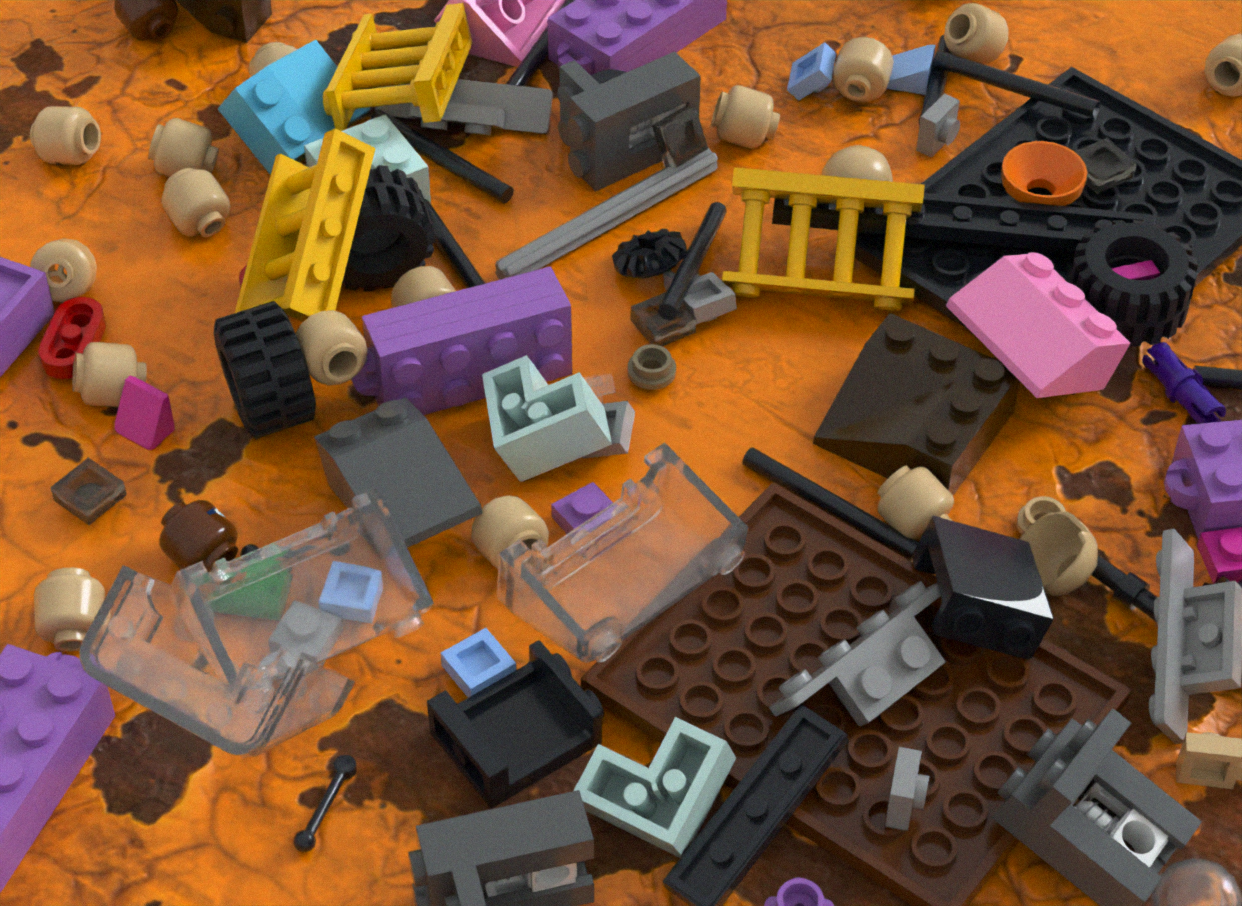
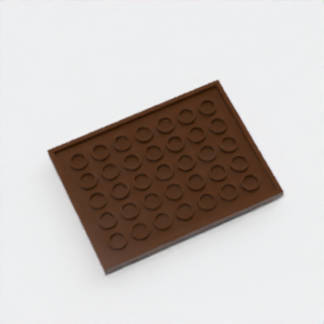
[581,482,1132,906]

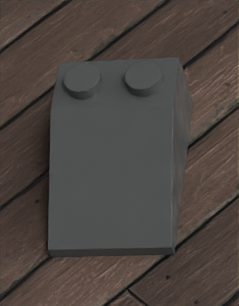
[314,397,483,556]

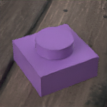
[551,482,623,549]

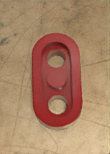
[38,297,106,379]

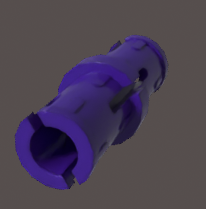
[1142,342,1226,424]

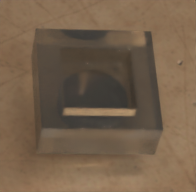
[652,107,708,168]
[1075,138,1136,194]
[630,292,697,347]
[50,457,127,525]

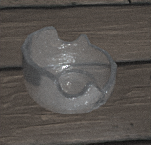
[1151,857,1242,906]

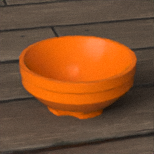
[1001,141,1087,206]

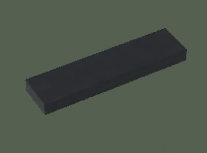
[663,704,848,906]

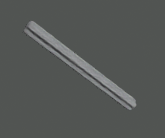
[495,147,718,279]

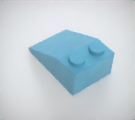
[218,40,371,175]

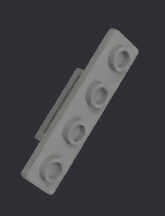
[375,79,553,136]
[1149,529,1242,744]
[769,581,945,726]

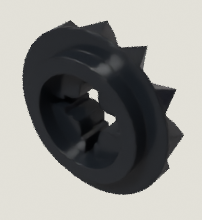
[612,228,687,278]

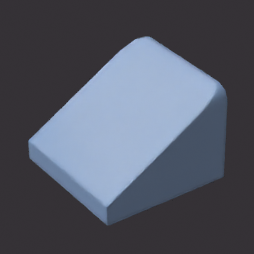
[887,44,936,95]

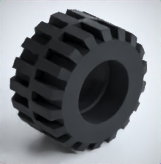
[342,165,436,291]
[1069,220,1198,346]
[213,301,316,439]

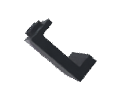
[911,516,1054,659]
[427,640,604,809]

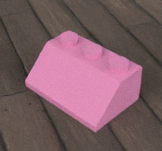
[434,0,565,67]
[946,252,1131,398]

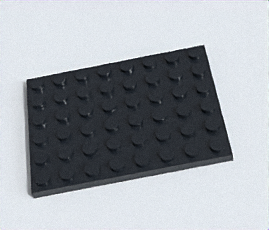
[854,67,1242,395]

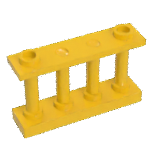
[323,3,473,131]
[235,128,375,322]
[722,167,925,311]

